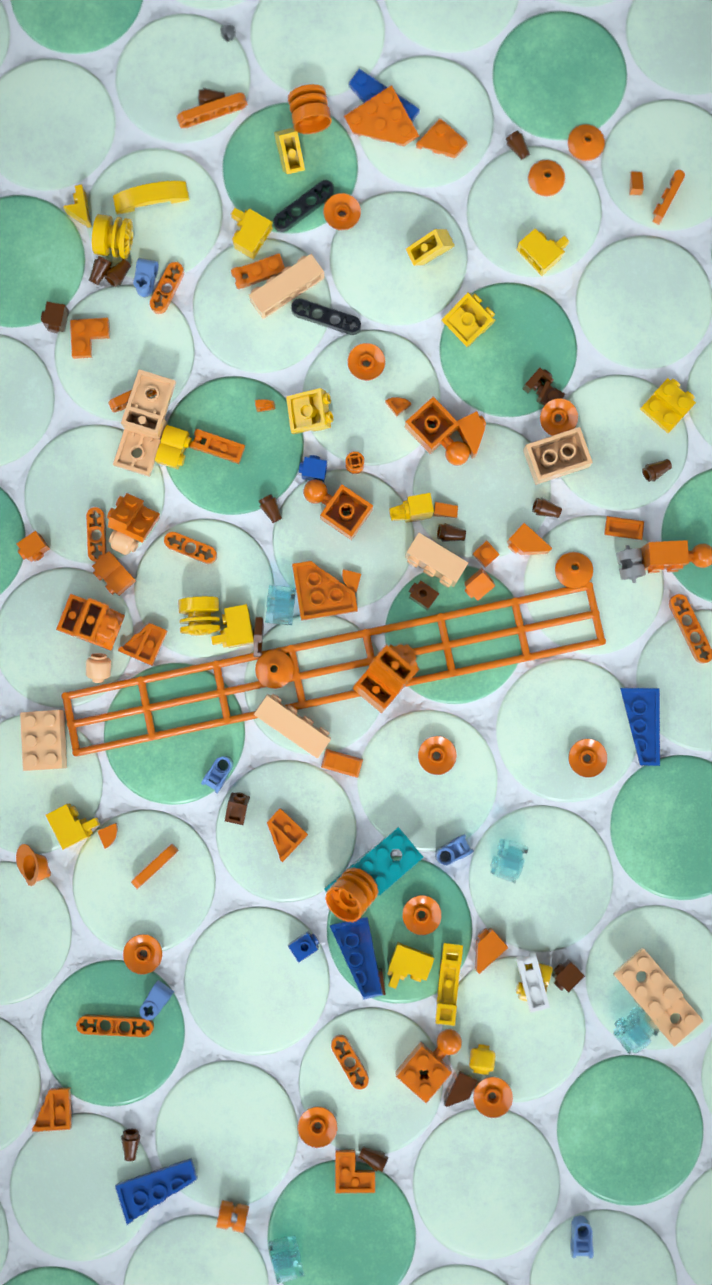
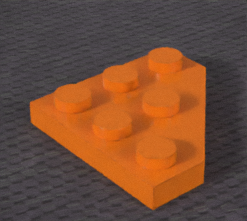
[344,85,419,146]
[292,561,358,621]

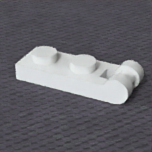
[516,952,550,1013]

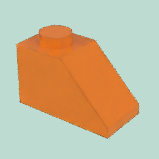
[457,411,486,459]
[507,523,552,555]
[475,927,508,974]

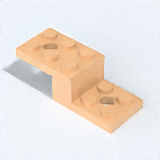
[113,369,176,477]
[613,948,703,1047]

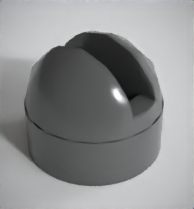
[220,25,236,42]

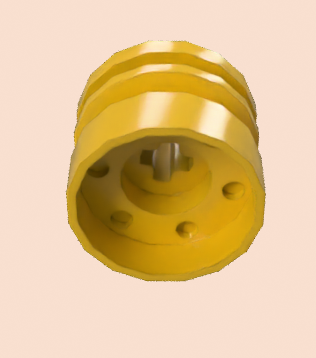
[92,214,133,259]
[178,596,221,636]

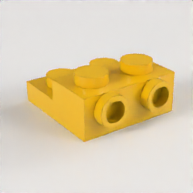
[441,292,496,347]
[640,378,696,433]
[286,388,334,434]

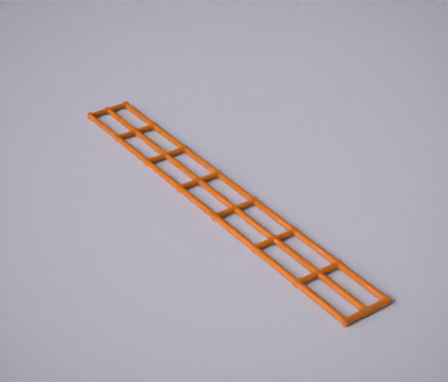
[61,582,606,756]

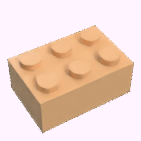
[523,427,593,485]
[405,533,468,588]
[20,710,67,771]

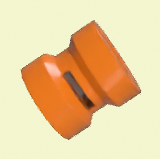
[346,452,364,474]

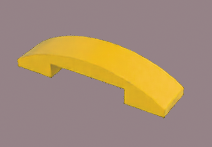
[113,181,189,215]
[435,943,463,1026]

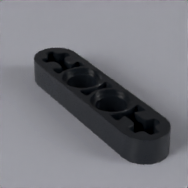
[273,180,334,233]
[291,299,361,335]

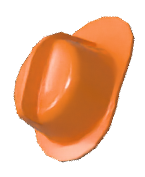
[16,844,51,886]

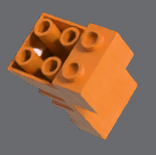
[56,594,125,651]
[352,644,420,714]

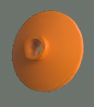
[568,124,605,161]
[528,160,565,197]
[324,193,361,230]
[348,343,385,381]
[540,399,578,436]
[555,552,593,588]
[255,650,294,689]
[418,736,457,775]
[568,739,607,777]
[402,895,442,935]
[123,934,162,974]
[473,1077,513,1118]
[298,1107,337,1148]

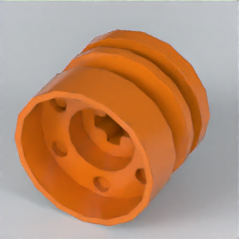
[288,84,332,134]
[325,868,378,922]

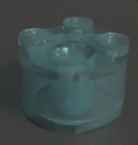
[265,585,296,625]
[490,838,528,883]
[613,1006,659,1054]
[268,1235,304,1285]

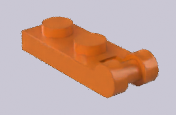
[653,170,685,225]
[231,253,285,289]
[189,429,245,464]

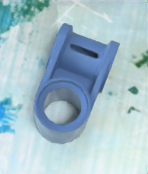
[133,258,159,297]
[201,756,233,794]
[435,834,474,865]
[140,980,174,1020]
[570,1215,593,1258]

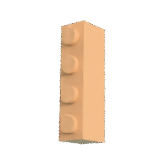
[249,254,324,319]
[254,694,331,759]

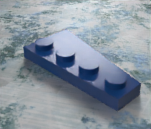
[349,69,420,122]
[620,688,660,766]
[329,917,383,1000]
[115,1158,198,1225]

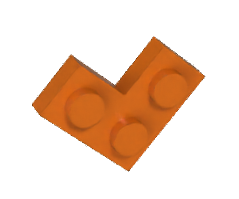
[70,318,110,359]
[335,1150,375,1193]

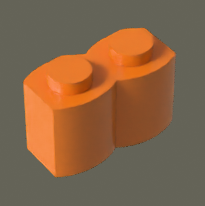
[92,551,136,596]

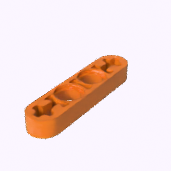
[177,93,248,128]
[669,594,712,664]
[76,1014,154,1037]

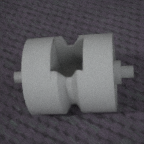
[616,545,646,583]

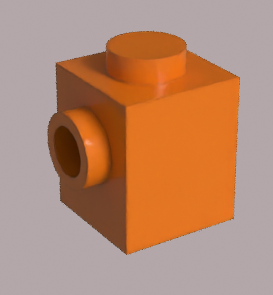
[16,531,50,562]
[464,568,495,601]

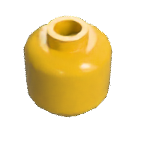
[469,1044,496,1075]

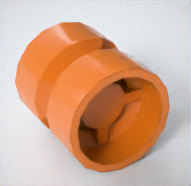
[216,1200,249,1233]

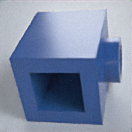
[299,455,328,482]
[288,931,320,963]

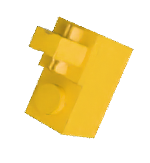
[274,128,305,174]
[231,208,273,260]
[517,228,569,276]
[406,229,455,266]
[389,493,434,523]
[211,604,254,648]
[45,804,100,850]
[387,942,435,989]

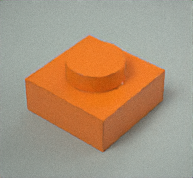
[472,541,500,568]

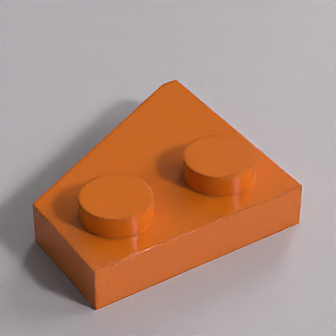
[416,118,468,158]
[118,623,168,666]
[267,808,308,862]
[32,1087,72,1132]

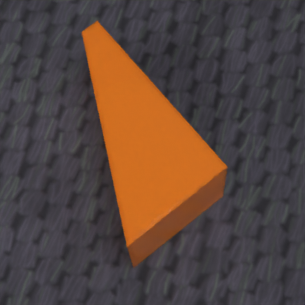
[629,171,644,195]
[434,502,458,518]

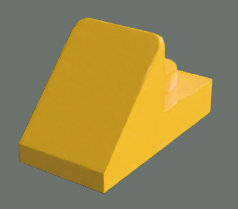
[63,184,92,228]

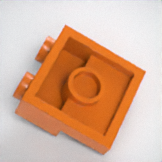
[107,493,160,543]

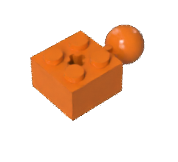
[405,396,470,466]
[303,479,373,541]
[641,540,712,573]
[395,1029,462,1104]

